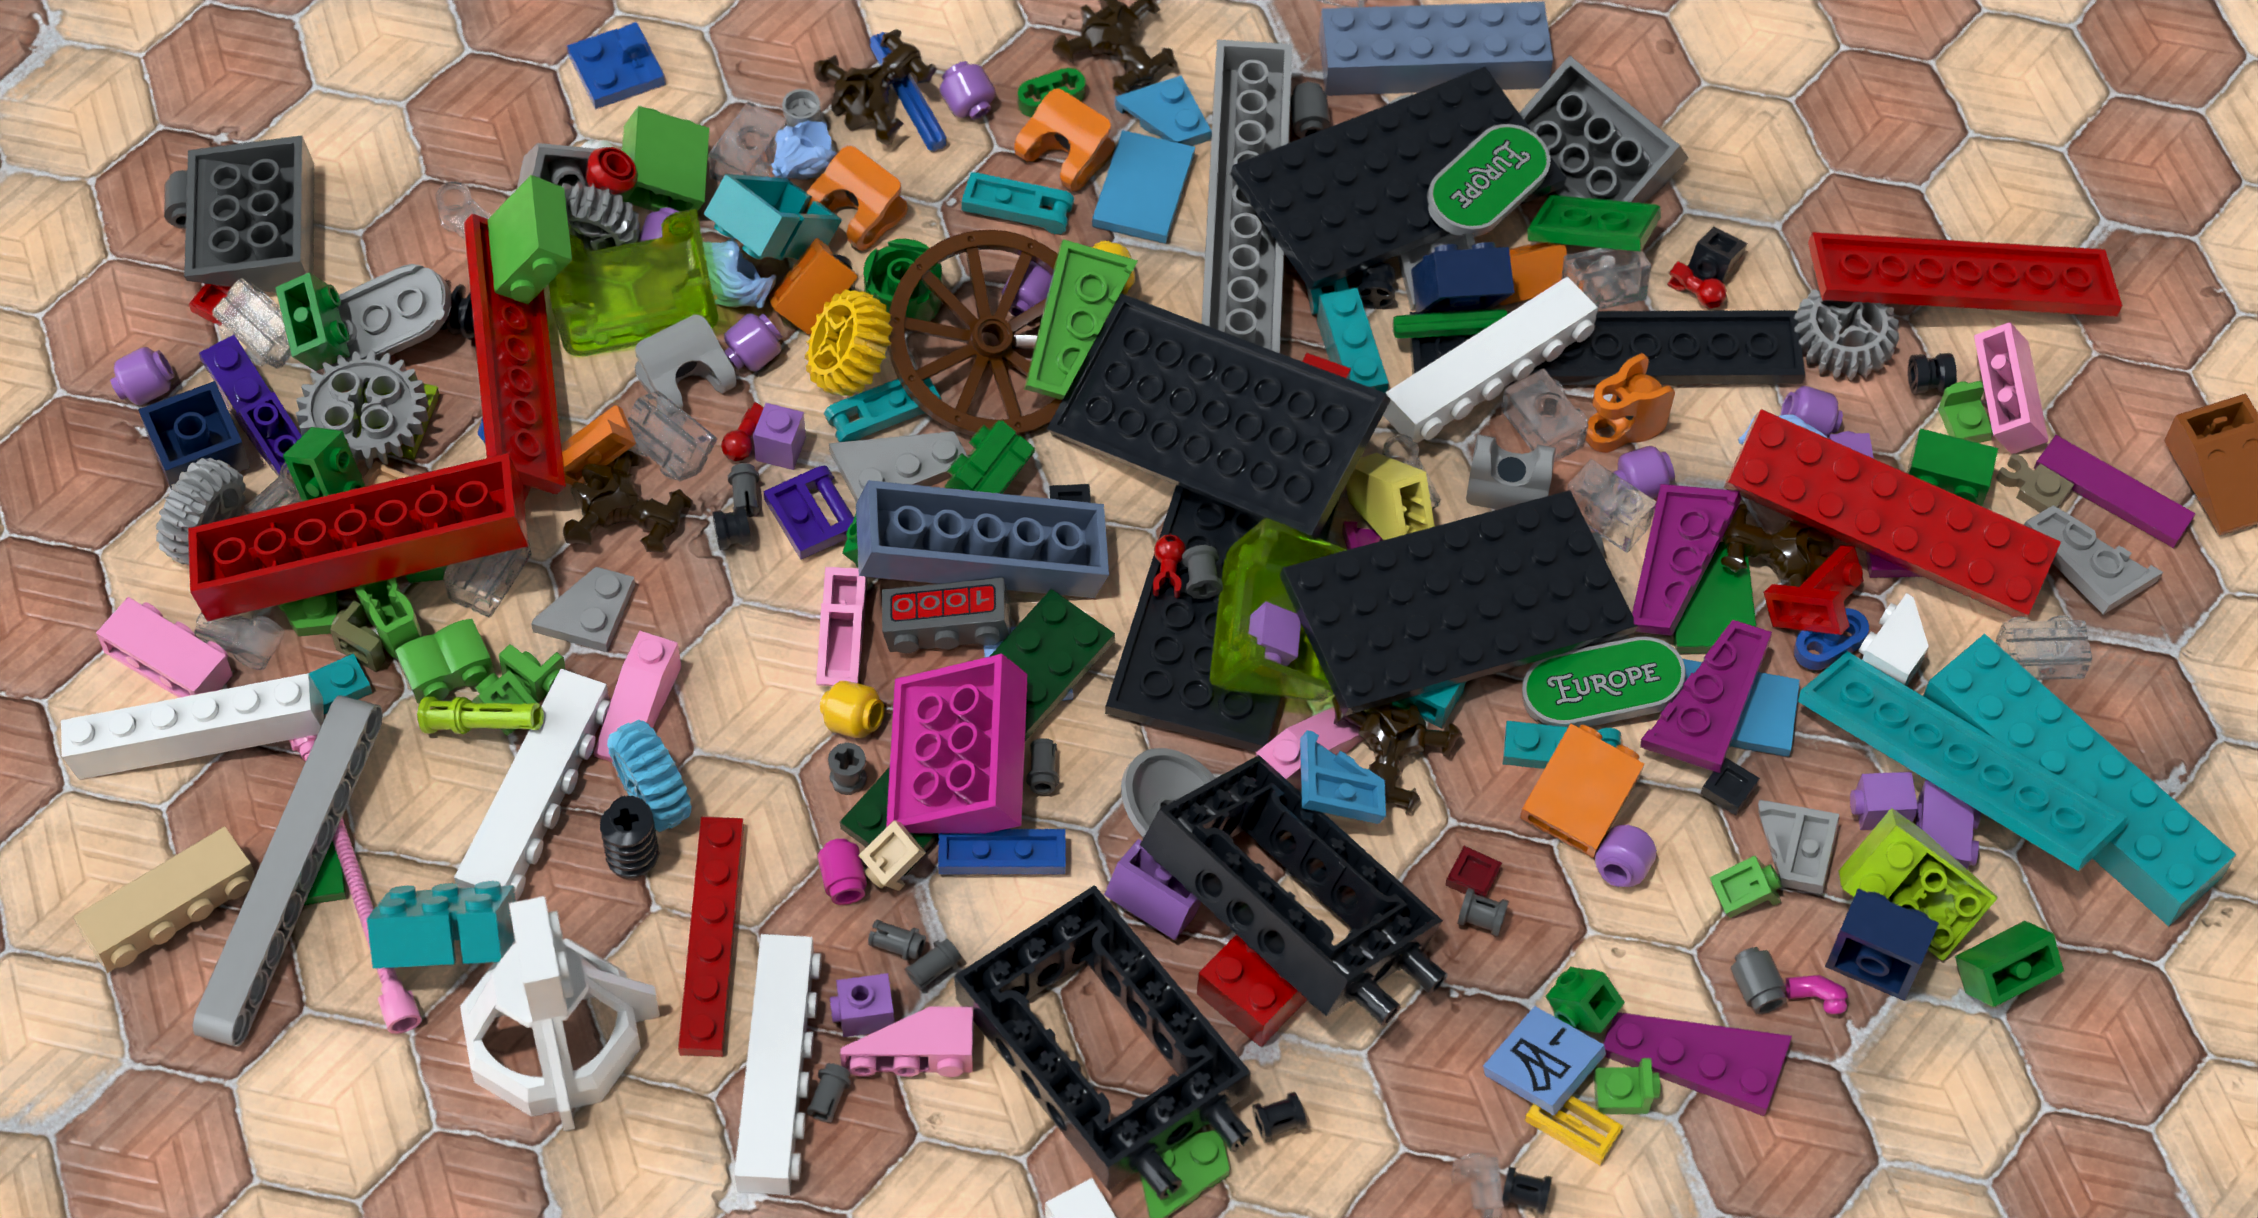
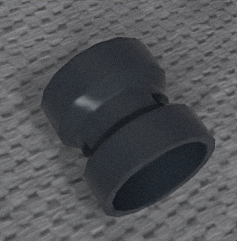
[1908,353,1957,394]

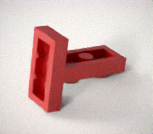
[1763,545,1864,635]

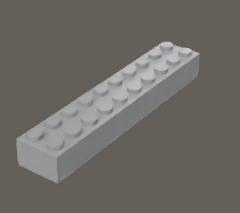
[1201,40,1292,353]

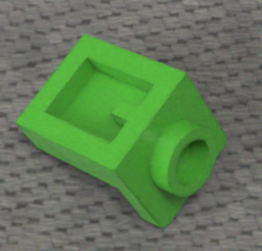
[1938,381,1993,443]
[498,644,566,703]
[472,670,537,736]
[1710,856,1782,918]
[1593,1058,1660,1114]

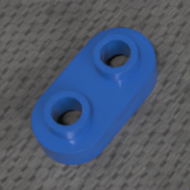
[1794,608,1869,670]

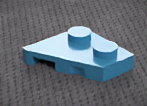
[1115,75,1212,146]
[1300,730,1386,824]

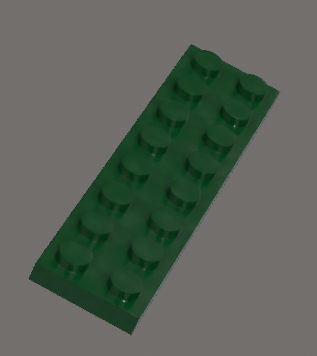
[839,589,1115,876]

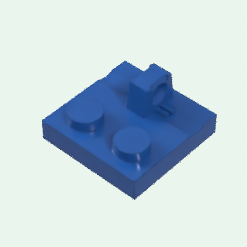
[567,22,665,109]

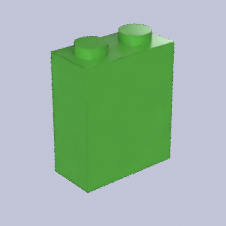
[620,105,709,222]
[488,175,572,304]

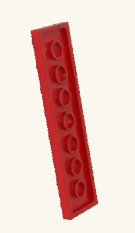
[464,213,566,495]
[1808,232,2122,316]

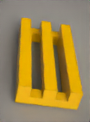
[1524,1095,1623,1165]

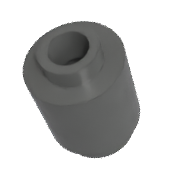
[1290,82,1331,138]
[164,170,187,229]
[1730,947,1787,1014]

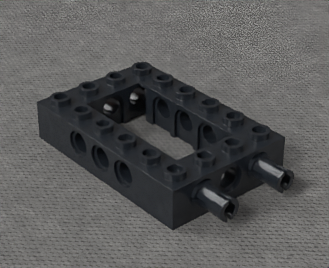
[1140,755,1448,1026]
[954,885,1253,1200]

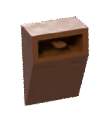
[2164,393,2258,536]

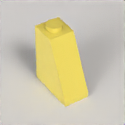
[1346,453,1435,540]

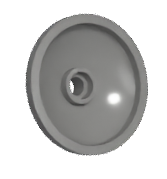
[1121,748,1215,838]

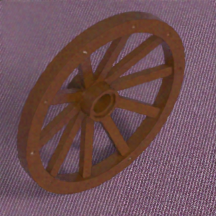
[888,230,1097,436]

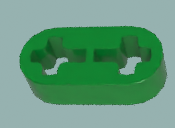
[1017,68,1086,117]

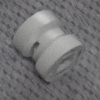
[782,89,822,127]

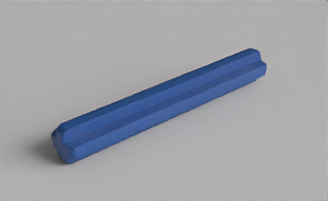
[870,32,946,151]

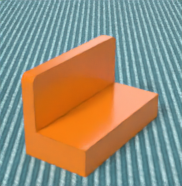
[768,238,857,335]
[1499,242,1571,305]
[561,405,636,486]

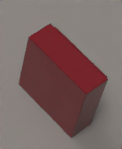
[1445,846,1502,897]

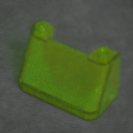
[549,209,718,356]
[1210,518,1347,702]

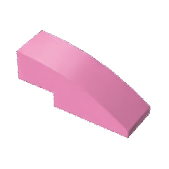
[816,567,868,686]

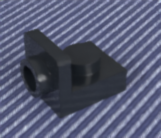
[1688,227,1748,283]

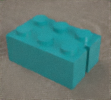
[704,174,842,260]
[367,881,516,969]

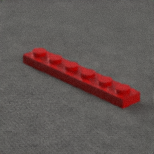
[678,817,744,1057]

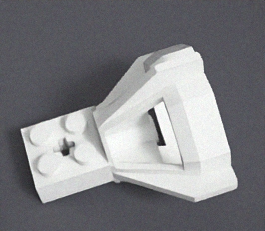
[460,896,660,1131]

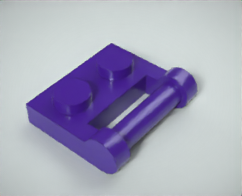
[763,465,855,560]

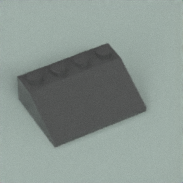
[1519,55,1689,203]
[184,135,314,293]

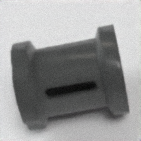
[1182,545,1223,599]
[828,742,867,795]
[1457,888,1509,936]

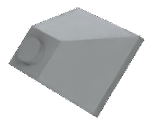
[517,143,595,189]

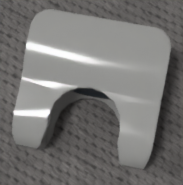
[635,315,736,419]
[1466,434,1556,509]

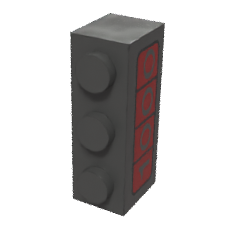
[882,577,1011,653]

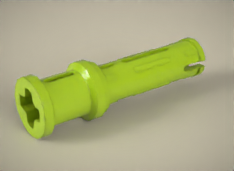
[417,697,544,734]

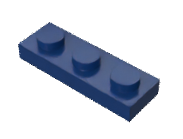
[938,829,1066,874]

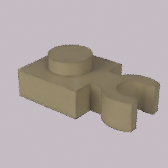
[1996,453,2074,513]

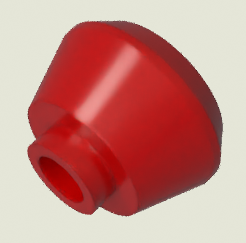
[586,147,637,195]

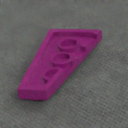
[1632,484,1742,636]
[1640,620,1772,773]
[1604,1012,1792,1116]

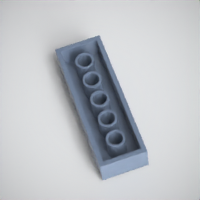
[1319,1,1553,96]
[856,480,1109,598]

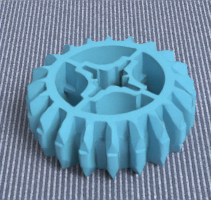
[607,720,692,832]

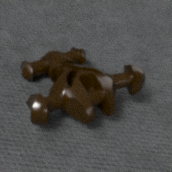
[1052,0,1177,94]
[813,29,937,144]
[563,448,693,553]
[1721,503,1834,587]
[1332,697,1462,813]

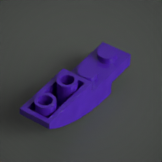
[199,335,302,478]

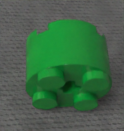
[864,239,942,322]

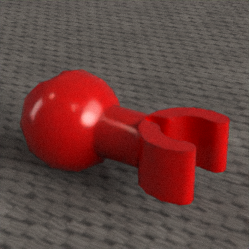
[1667,262,1727,309]
[721,402,764,461]
[1153,535,1186,598]

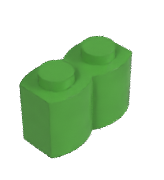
[354,578,423,659]
[395,619,494,703]

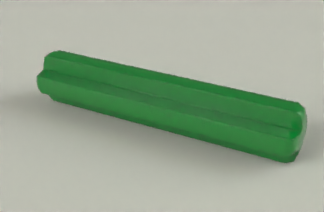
[1392,309,1507,339]

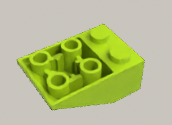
[1838,808,1998,961]

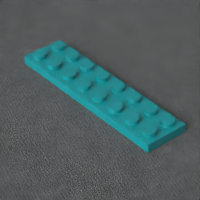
[1798,651,2127,871]

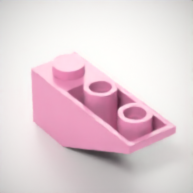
[840,1007,973,1077]

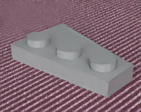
[829,431,967,503]
[2024,505,2163,615]

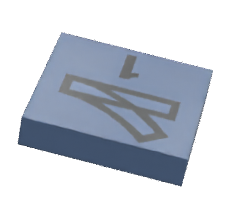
[1483,1006,1606,1116]

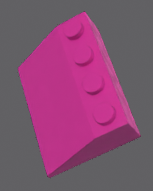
[886,654,1028,833]

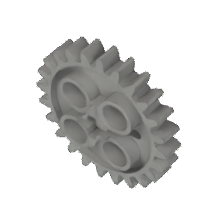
[296,350,429,469]

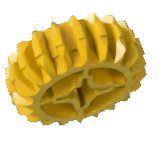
[804,289,893,397]

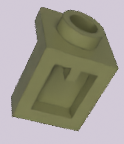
[330,601,386,672]

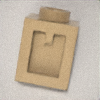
[858,820,926,891]

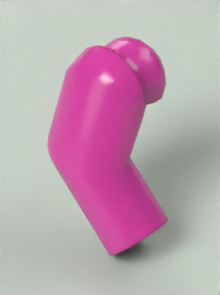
[1785,975,1848,1014]

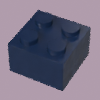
[1411,242,1514,312]
[138,381,250,490]
[1825,888,1939,1001]

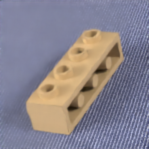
[73,826,255,973]

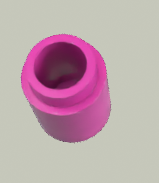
[817,838,867,905]

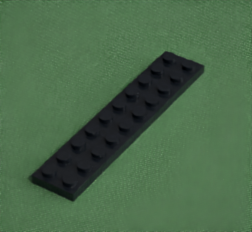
[1409,310,1805,385]

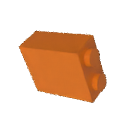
[1520,723,1645,858]

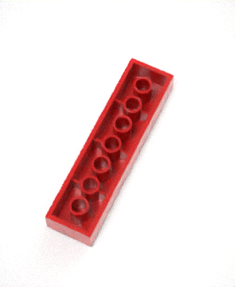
[1723,409,2061,620]
[188,453,529,621]

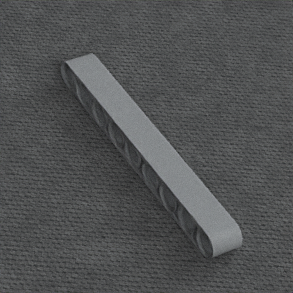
[193,695,383,1047]

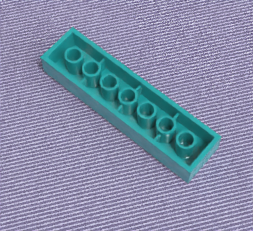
[1923,633,2237,927]

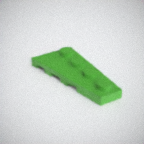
[1024,239,1138,400]

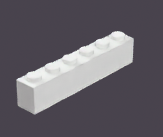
[1383,276,1598,446]
[454,669,610,900]
[61,673,324,780]
[734,934,821,1195]

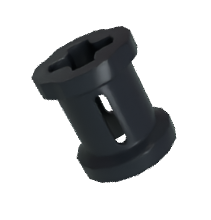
[1252,1091,1307,1143]
[1500,1166,1552,1215]

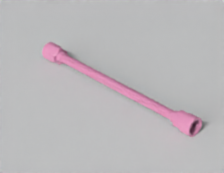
[289,735,422,1034]

